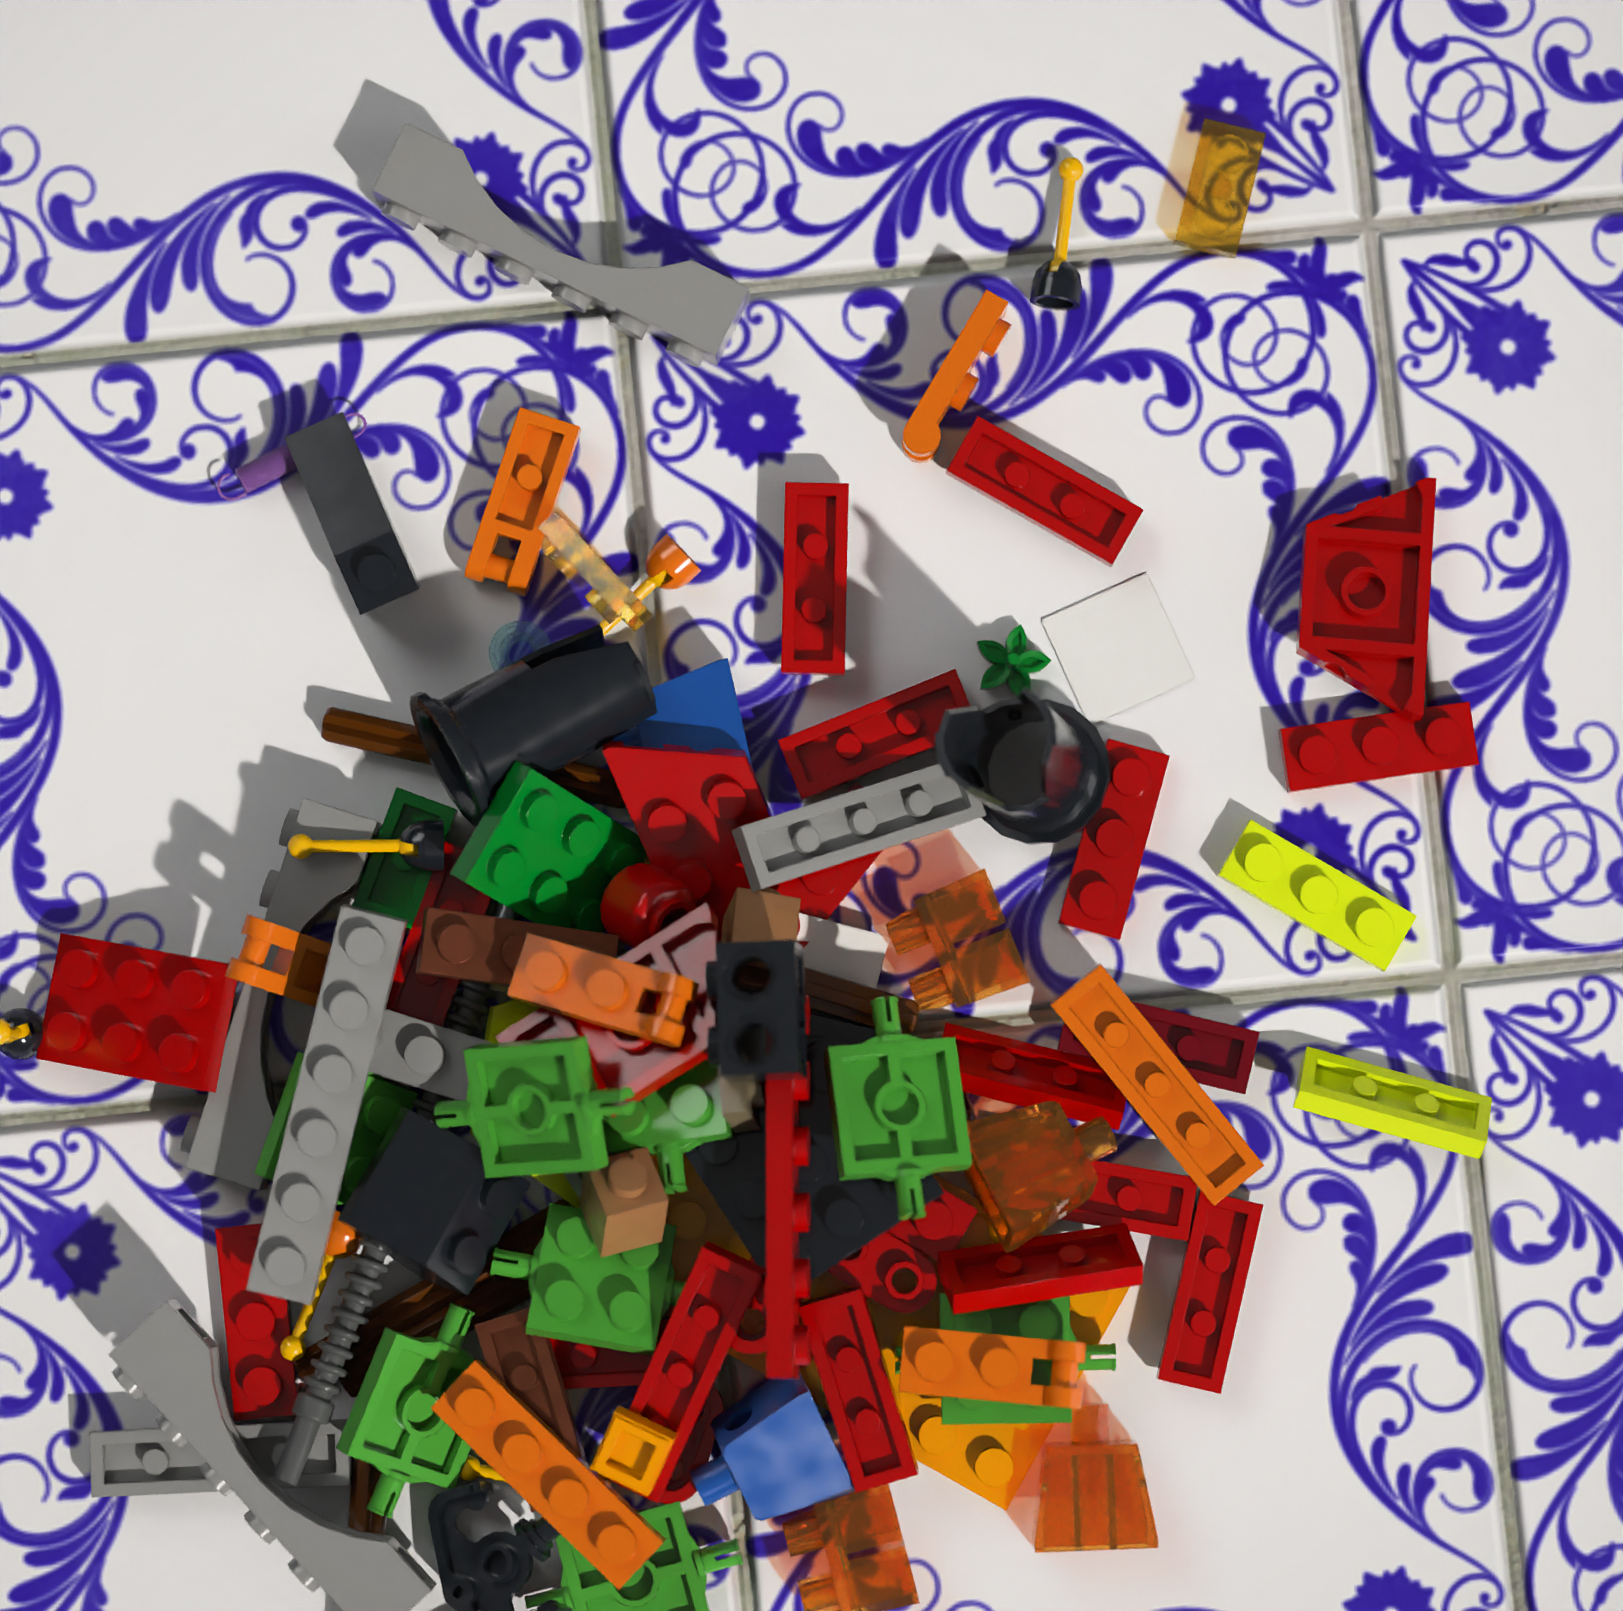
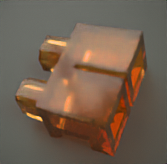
[885,868,1030,1011]
[782,1484,920,1611]

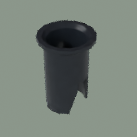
[409,625,657,827]
[935,687,1111,845]

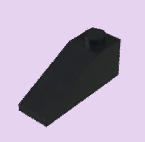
[284,412,421,615]

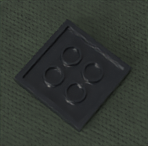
[685,1030,944,1282]

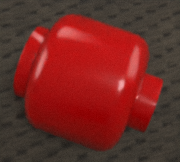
[600,863,696,949]

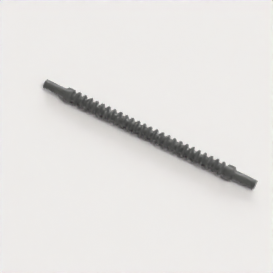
[273,902,520,1486]

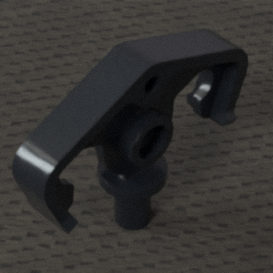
[428,1481,572,1611]

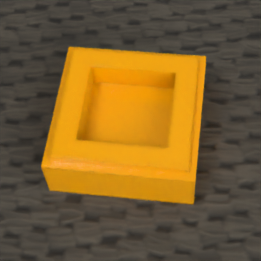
[589,1406,678,1497]

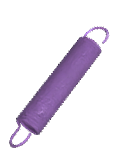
[217,413,367,501]

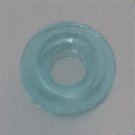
[489,621,551,671]

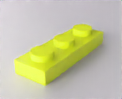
[1217,820,1417,972]
[1293,1046,1492,1159]

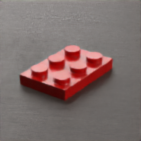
[36,933,237,1093]

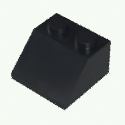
[337,1107,531,1296]

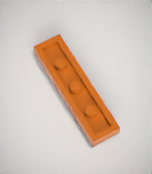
[1050,963,1264,1206]
[431,1359,666,1590]

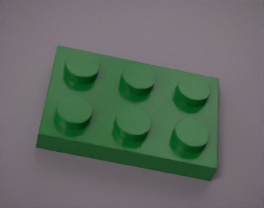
[450,761,647,933]

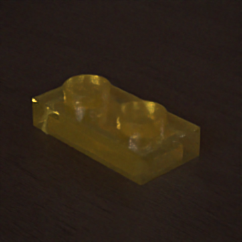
[1173,118,1266,259]
[538,510,653,632]

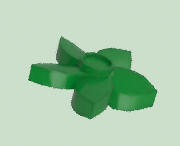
[976,625,1052,697]

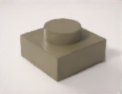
[717,1048,766,1133]

